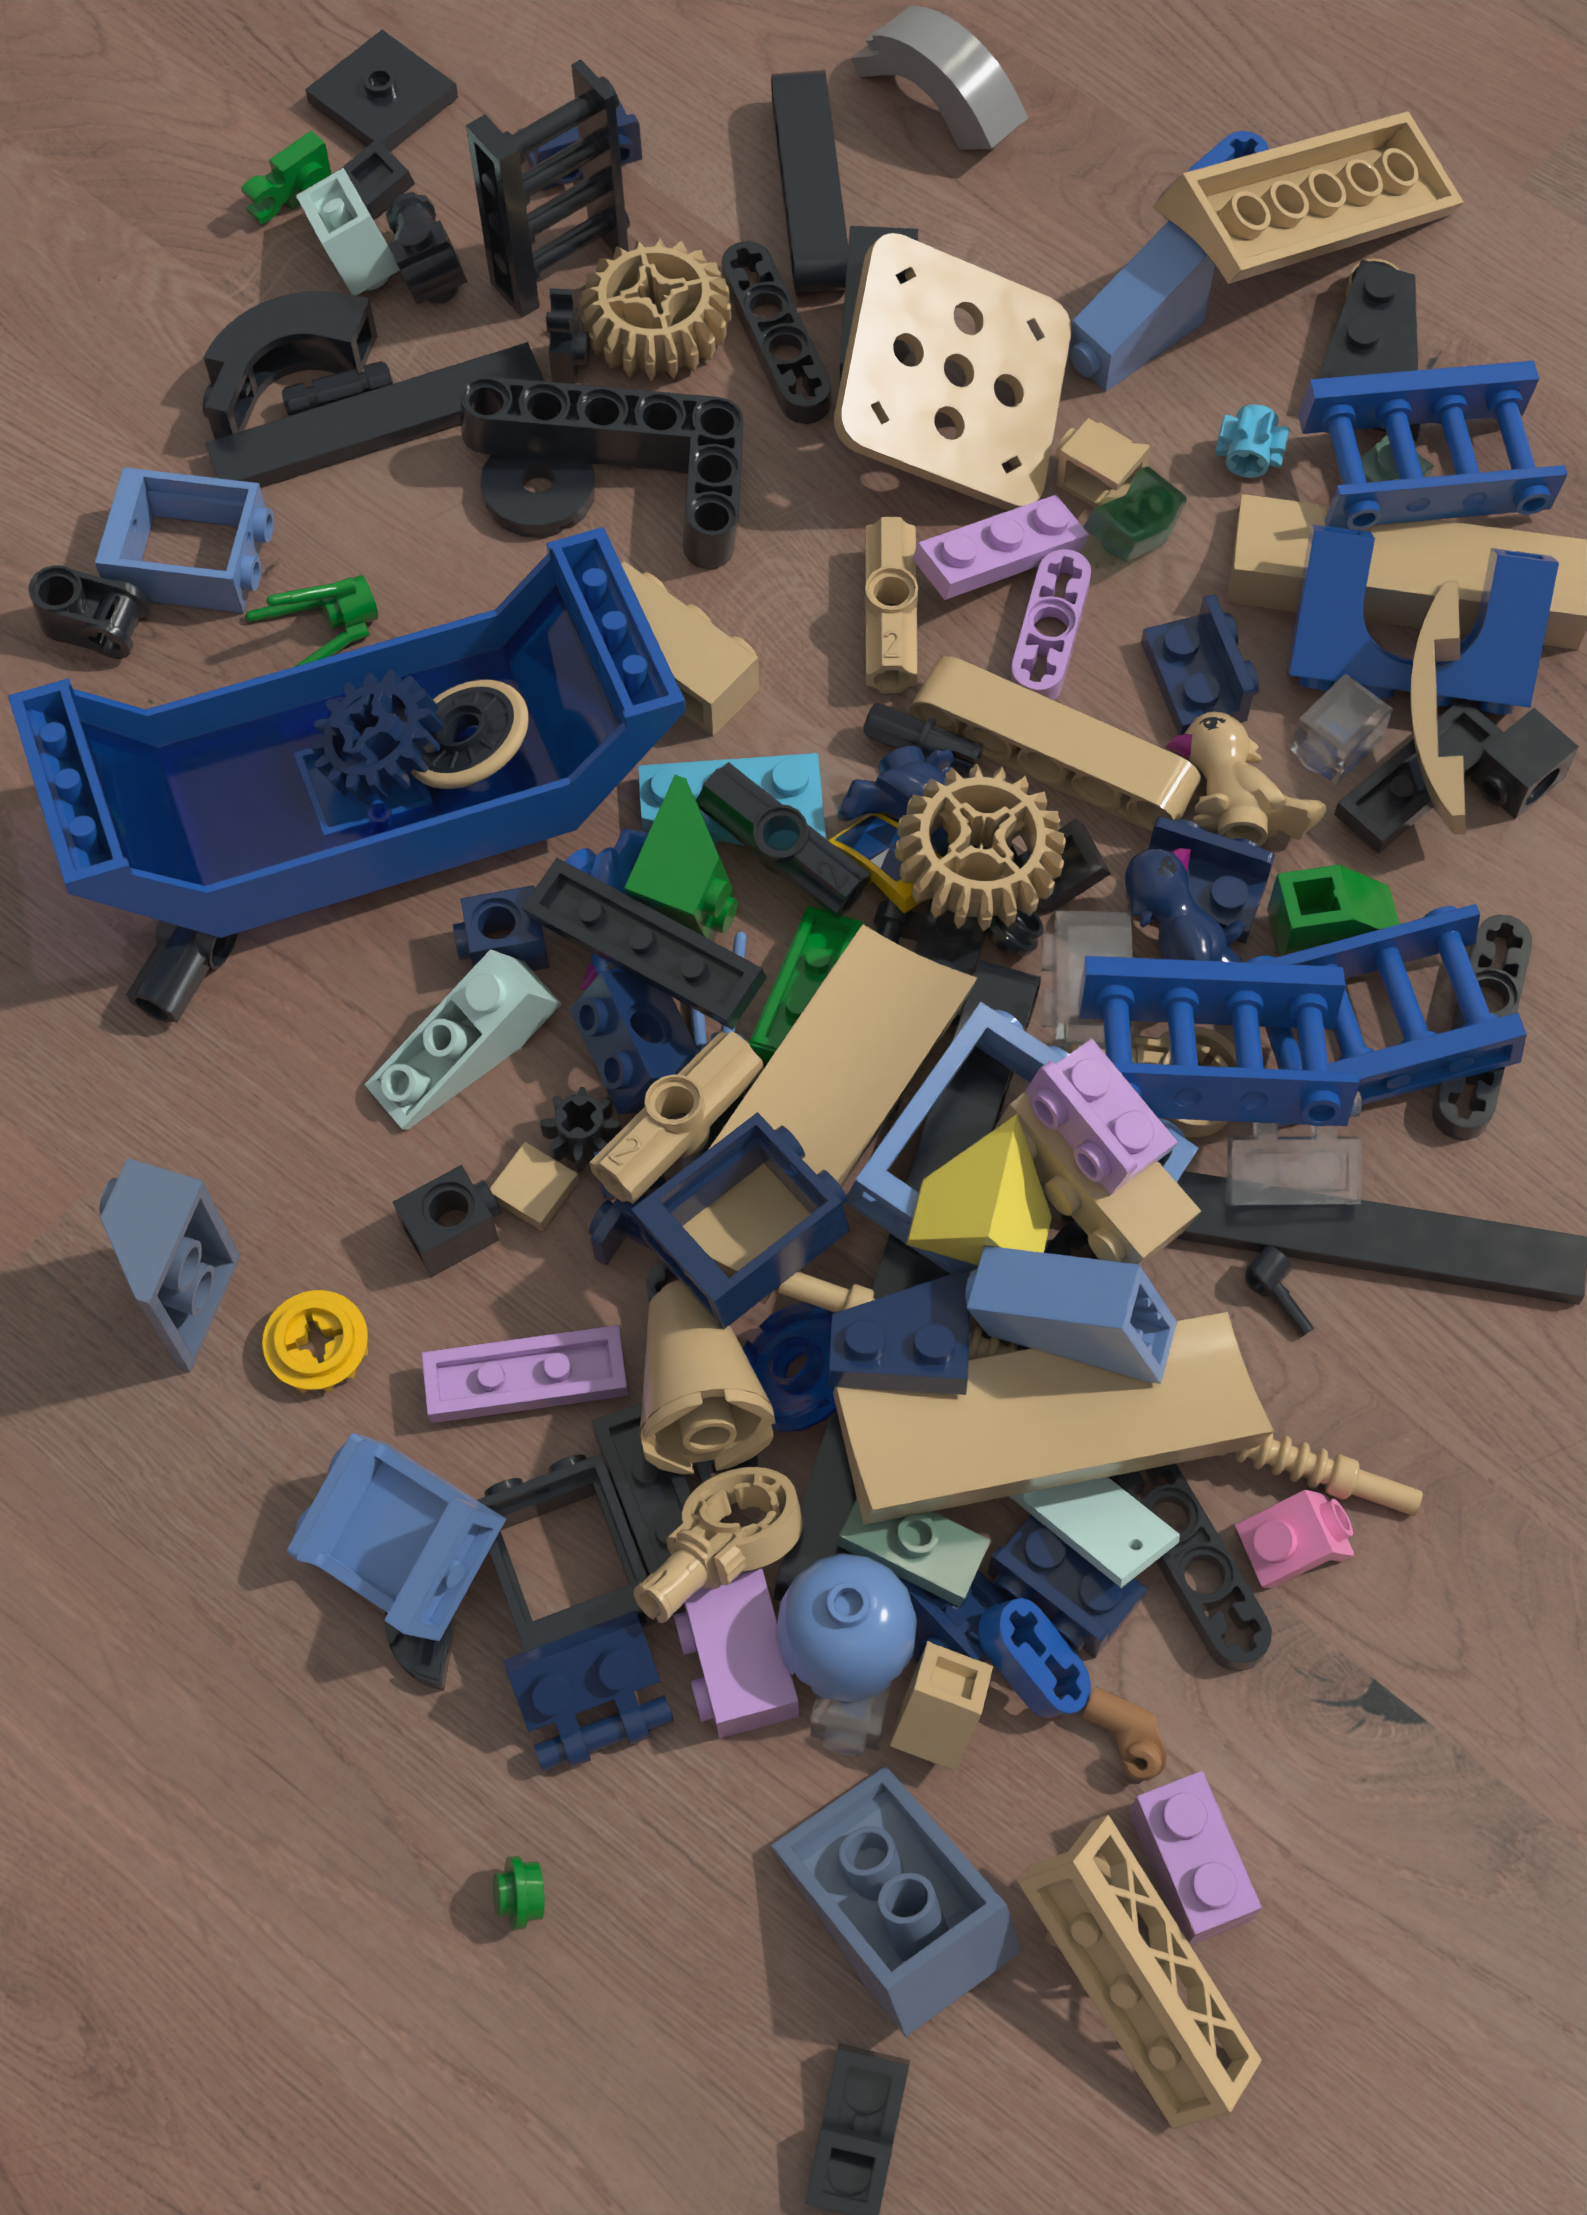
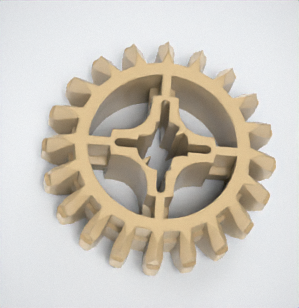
[580,238,731,382]
[895,763,1066,932]

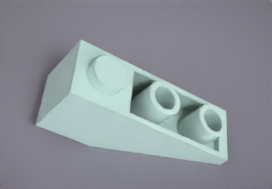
[365,949,562,1130]

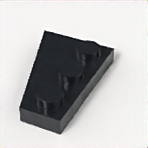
[1317,259,1420,441]

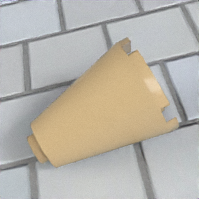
[640,1280,776,1474]

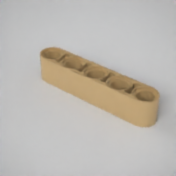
[909,656,1201,832]

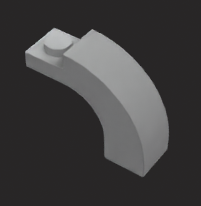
[851,6,1028,150]

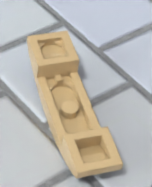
[1411,580,1466,835]

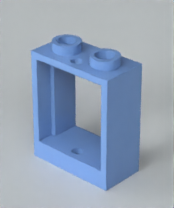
[95,467,274,613]

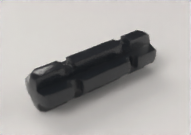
[282,361,393,416]

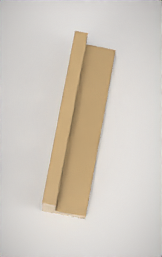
[1017,1815,1262,2129]

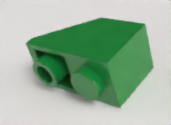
[1267,864,1400,957]

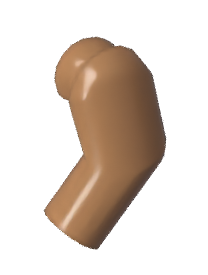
[1082,1686,1167,1781]

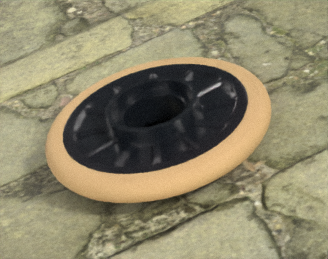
[411,680,529,789]

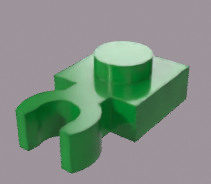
[241,131,332,224]

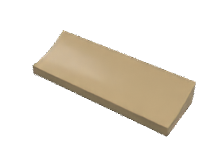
[1152,111,1464,284]
[1227,494,1587,650]
[683,924,977,1304]
[833,1312,1274,1525]

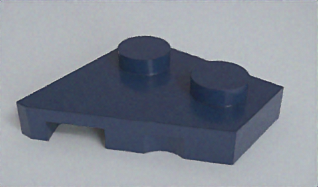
[828,1271,970,1395]

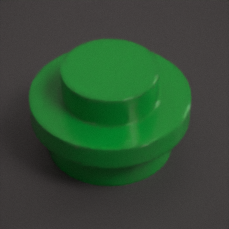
[493,1856,545,1930]

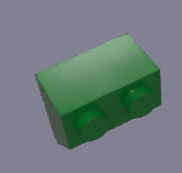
[625,775,738,942]

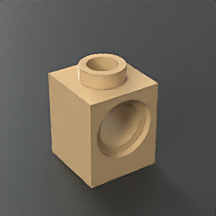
[890,1641,993,1771]

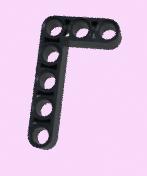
[460,376,744,569]

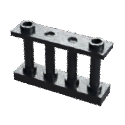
[466,59,630,318]

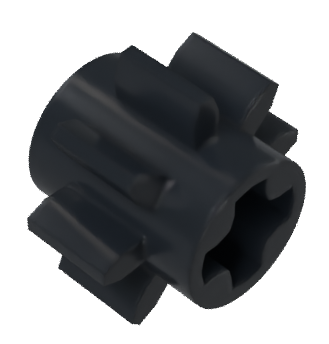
[540,1087,621,1172]

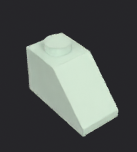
[296,168,400,296]

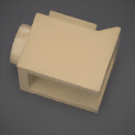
[1055,418,1151,519]

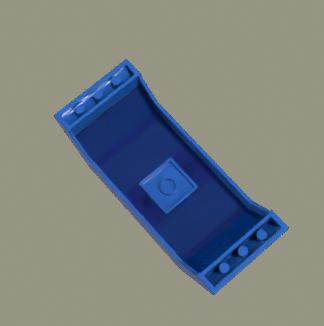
[8,527,686,938]

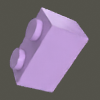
[673,1568,799,1739]
[1129,1770,1262,1946]

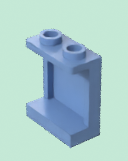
[287,1433,506,1641]

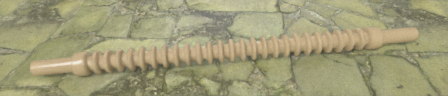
[778,1272,1423,1516]

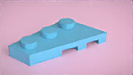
[638,753,826,854]

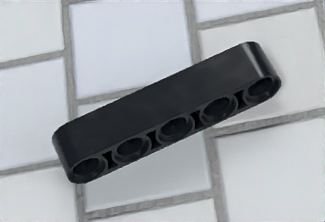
[771,70,848,294]

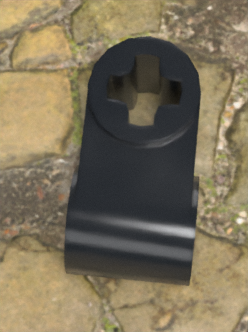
[28,565,152,659]

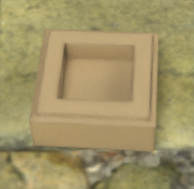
[490,1142,579,1232]

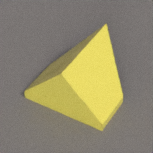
[906,1114,1052,1266]

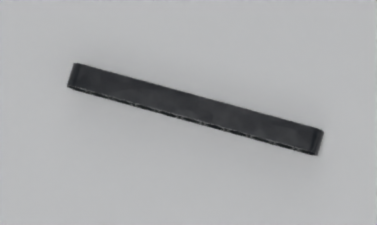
[774,960,1041,1602]

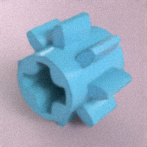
[1215,404,1290,478]

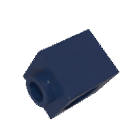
[453,885,549,971]

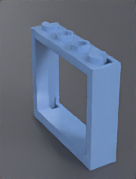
[846,1002,1199,1274]

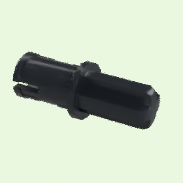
[863,703,984,778]

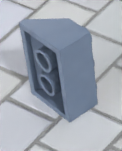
[99,1158,241,1372]

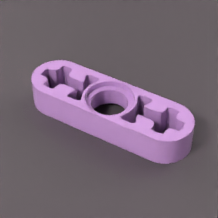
[1010,549,1091,700]

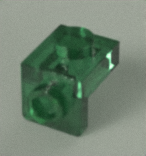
[1084,466,1187,562]

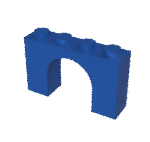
[1287,524,1559,714]

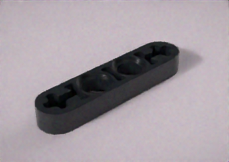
[722,241,831,424]
[1432,914,1532,1141]
[1108,1463,1272,1671]

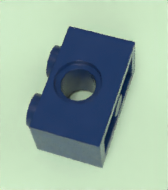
[569,972,699,1114]

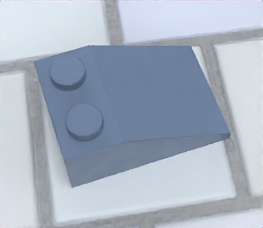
[771,1766,1022,2037]

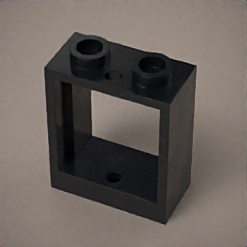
[477,1454,658,1652]

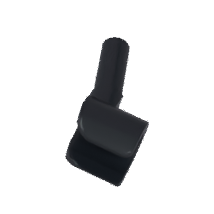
[1245,1246,1314,1338]

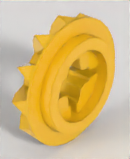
[262,1290,368,1394]

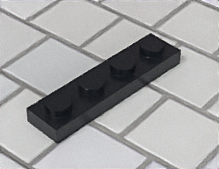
[522,857,767,1030]

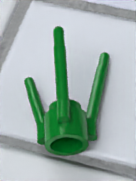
[245,575,378,667]

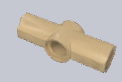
[864,517,918,694]
[589,1031,764,1204]

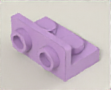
[1025,1039,1178,1195]

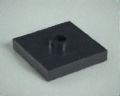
[305,30,458,151]

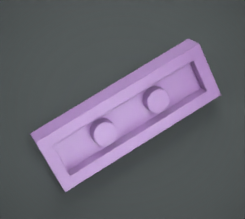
[912,495,1089,600]
[421,1325,628,1423]

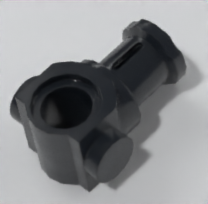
[386,192,468,304]

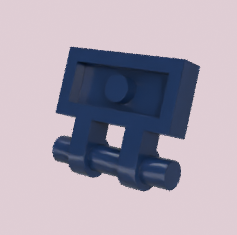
[503,1611,674,1771]

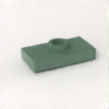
[835,1499,991,1607]

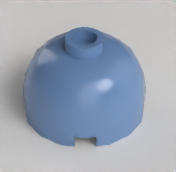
[776,1554,917,1702]

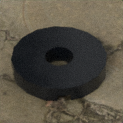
[480,455,596,537]

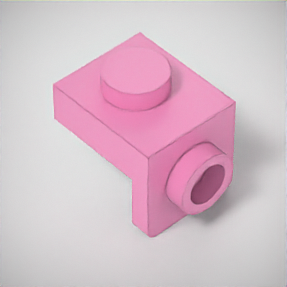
[1235,1490,1354,1589]

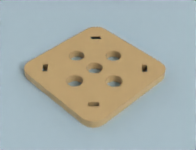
[834,233,1071,511]

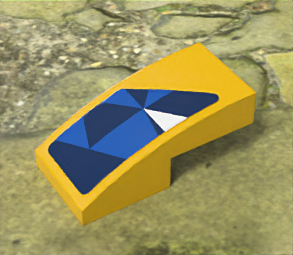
[828,813,942,914]

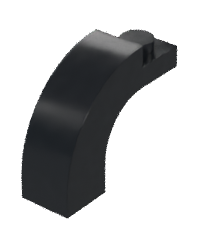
[203,291,377,439]

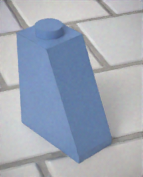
[1068,220,1215,392]
[965,1246,1177,1384]

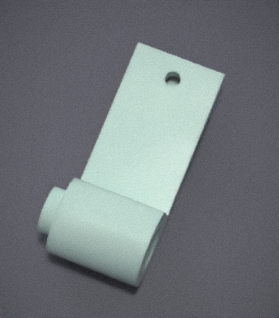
[1009,1477,1180,1588]

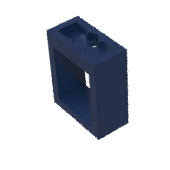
[631,1112,849,1329]

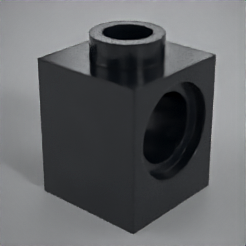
[1471,708,1579,819]
[393,1165,501,1278]

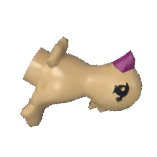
[1165,711,1326,846]

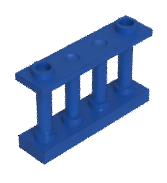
[1298,360,1568,530]
[1245,904,1527,1129]
[1078,956,1359,1126]

